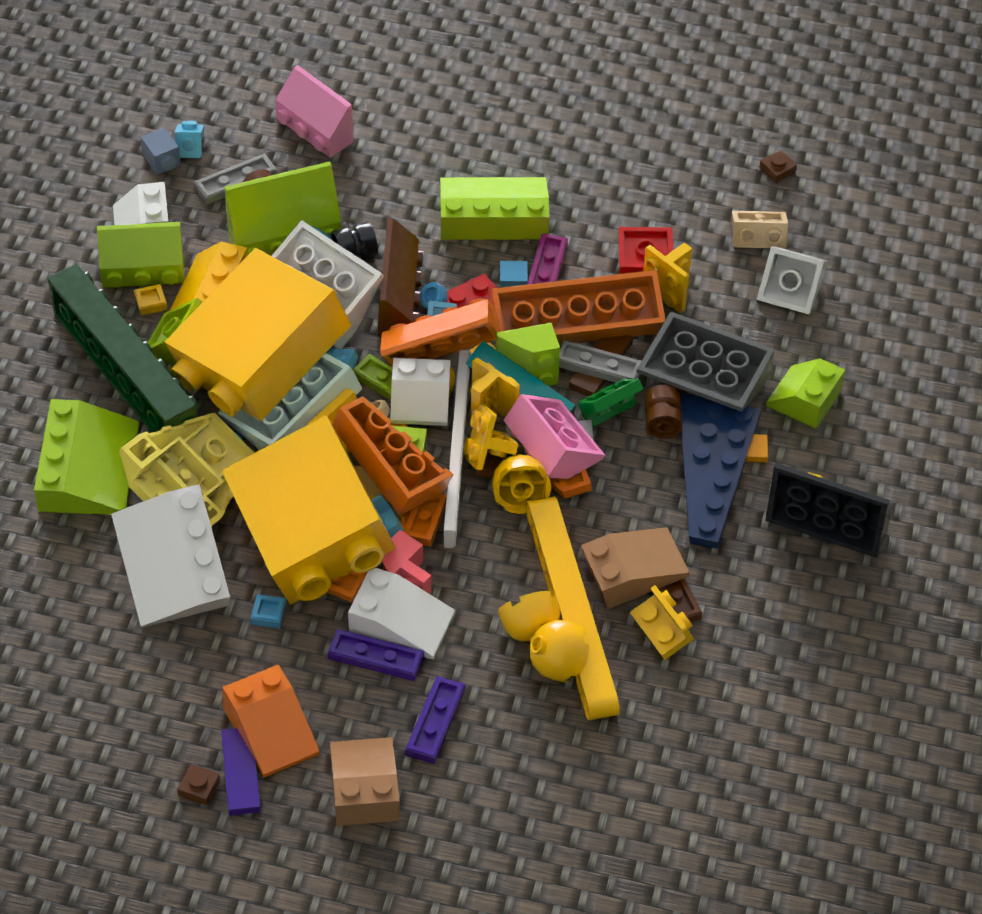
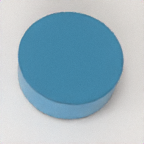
[419,282,448,309]

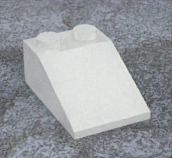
[348,568,455,660]

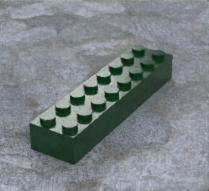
[47,263,199,433]

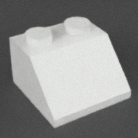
[113,182,169,225]
[756,247,828,314]
[390,358,450,426]

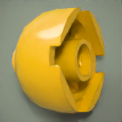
[492,454,552,514]
[498,591,561,644]
[530,620,589,683]

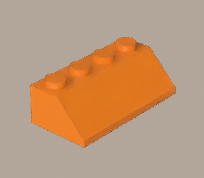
[380,299,501,367]

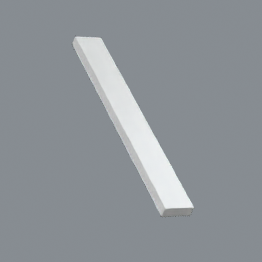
[444,350,471,548]

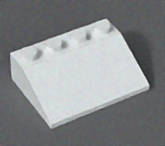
[272,220,384,349]
[111,484,230,628]

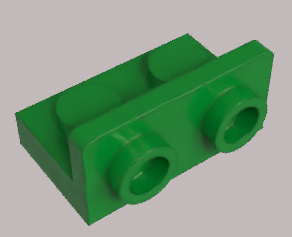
[577,378,643,427]

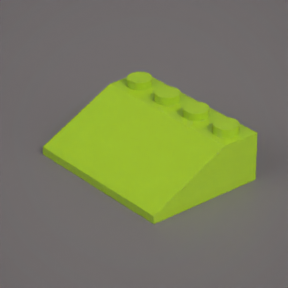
[224,162,342,256]
[440,177,550,240]
[34,399,140,515]

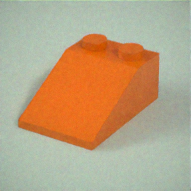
[222,664,320,778]

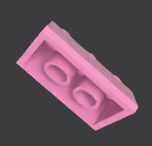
[276,65,353,158]
[503,394,605,479]

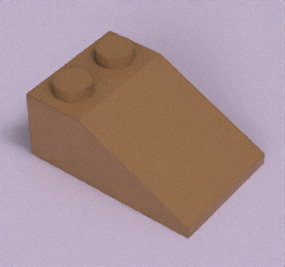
[581,527,690,610]
[330,737,400,826]

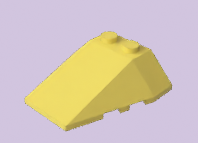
[119,412,254,527]

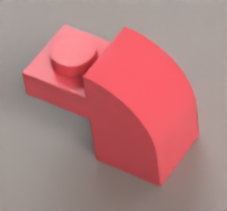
[382,530,431,594]

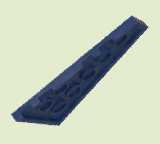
[681,393,761,549]

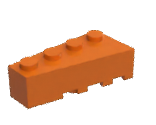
[332,396,454,516]

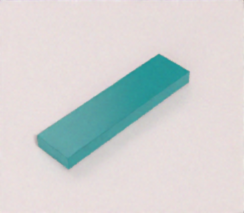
[466,341,575,412]

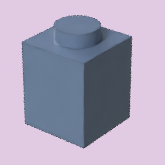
[141,128,181,175]

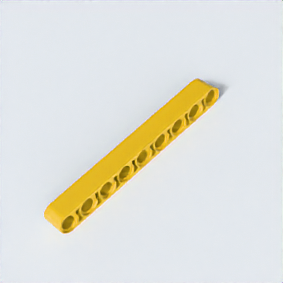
[526,496,620,721]

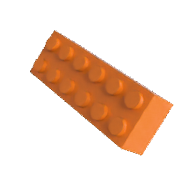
[489,270,665,345]

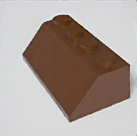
[377,218,423,337]

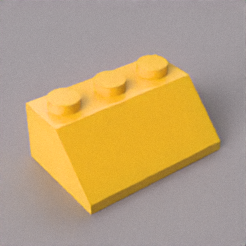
[170,242,248,310]

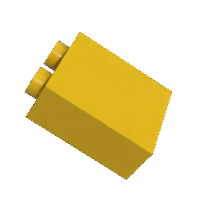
[164,248,351,421]
[222,415,396,605]

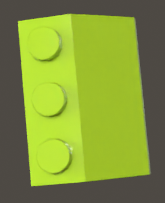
[97,222,185,288]

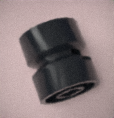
[331,221,378,259]

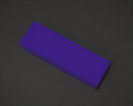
[327,629,424,681]
[405,676,466,764]
[221,728,261,816]

